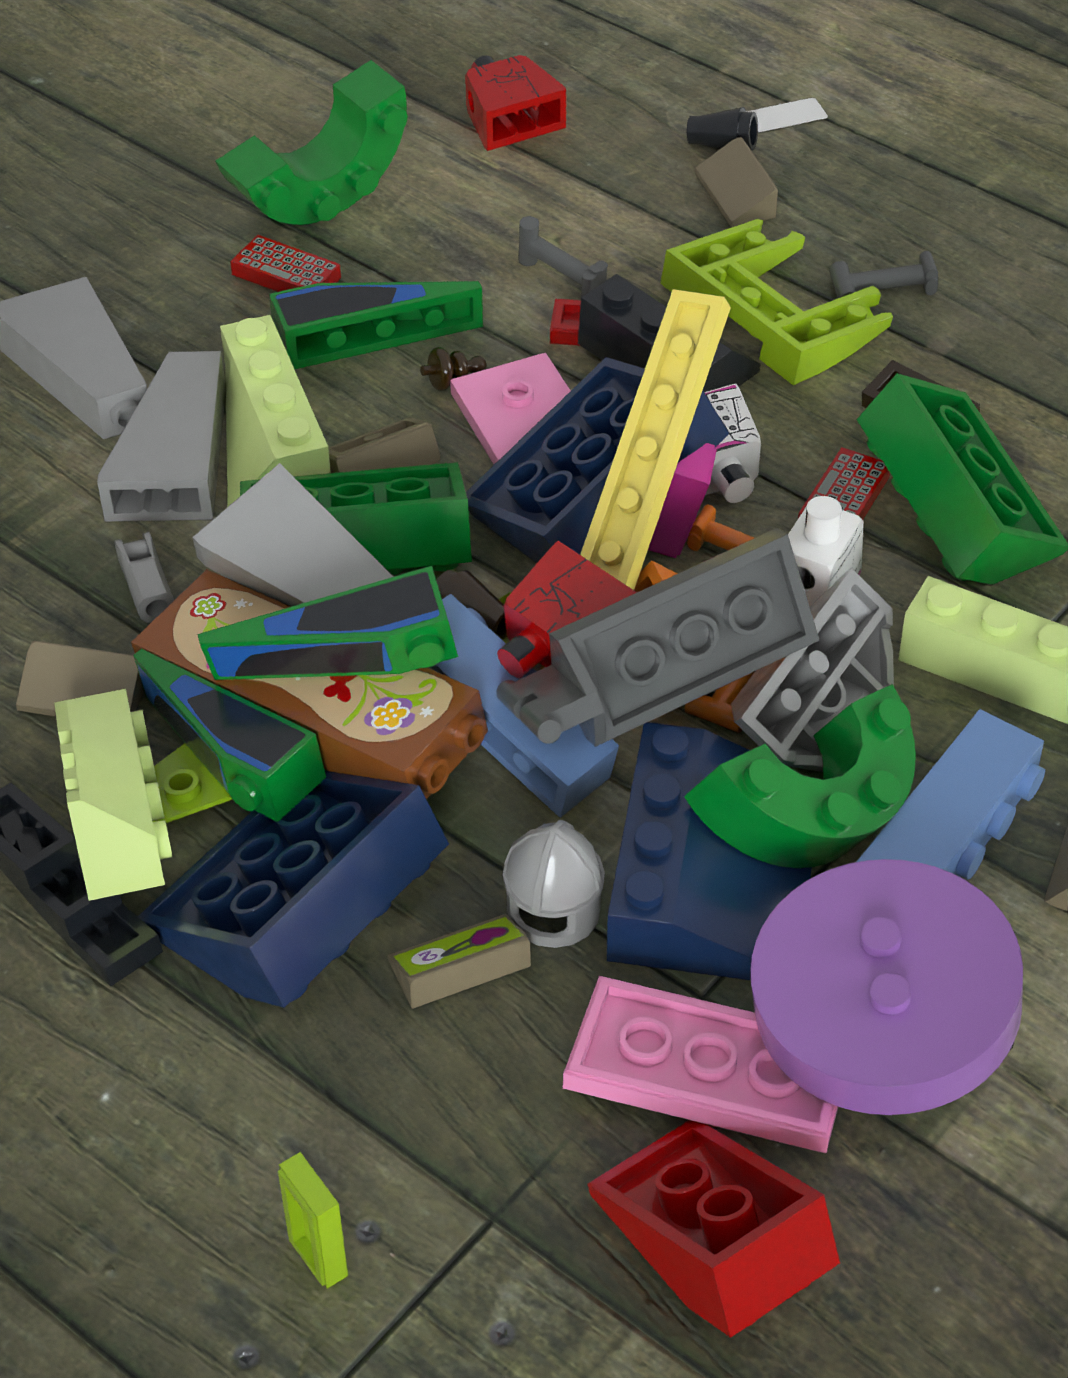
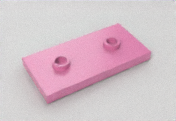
[450,352,571,465]
[563,976,838,1153]

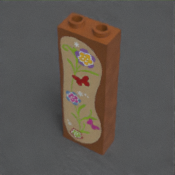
[131,569,488,800]

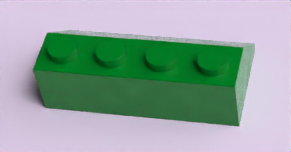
[856,373,1068,585]
[240,462,472,575]

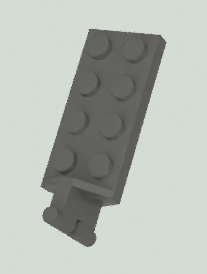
[496,528,820,747]

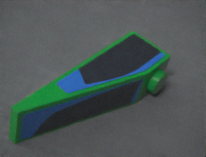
[269,281,483,370]
[197,566,458,680]
[133,648,326,822]

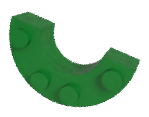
[215,60,408,225]
[684,684,916,868]

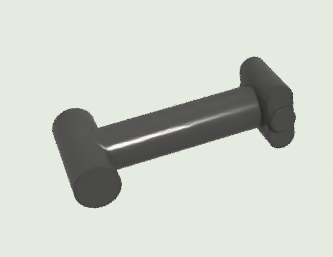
[518,216,608,297]
[829,251,938,298]

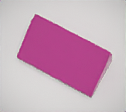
[648,443,717,558]

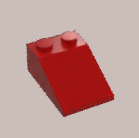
[587,1120,840,1338]

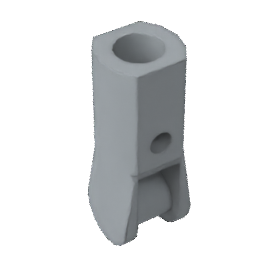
[114,532,174,623]

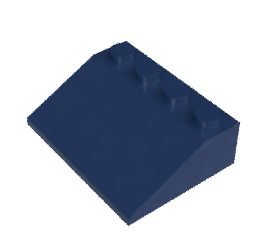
[466,357,729,563]
[607,722,812,980]
[137,771,449,1008]

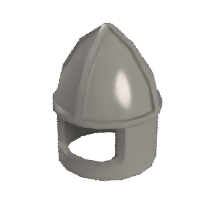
[503,820,605,948]

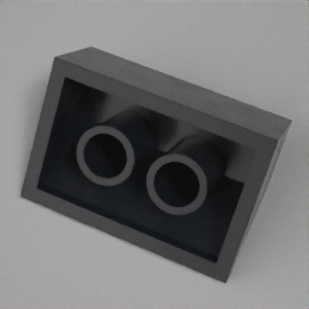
[578,274,761,392]

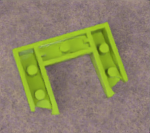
[660,219,893,386]

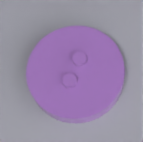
[751,859,1023,1115]

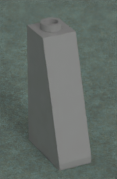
[0,277,148,439]
[97,351,226,522]
[193,463,393,607]

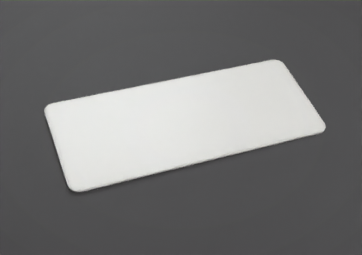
[746,98,828,133]

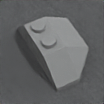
[731,568,894,772]

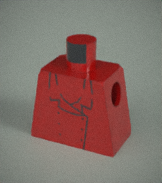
[465,55,566,151]
[497,541,637,678]

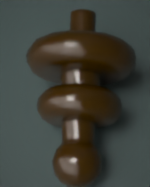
[420,347,487,391]

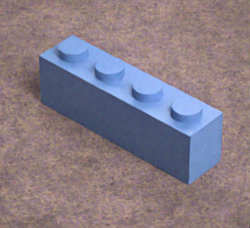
[428,594,619,818]
[857,709,1045,880]

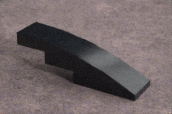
[0,782,163,986]

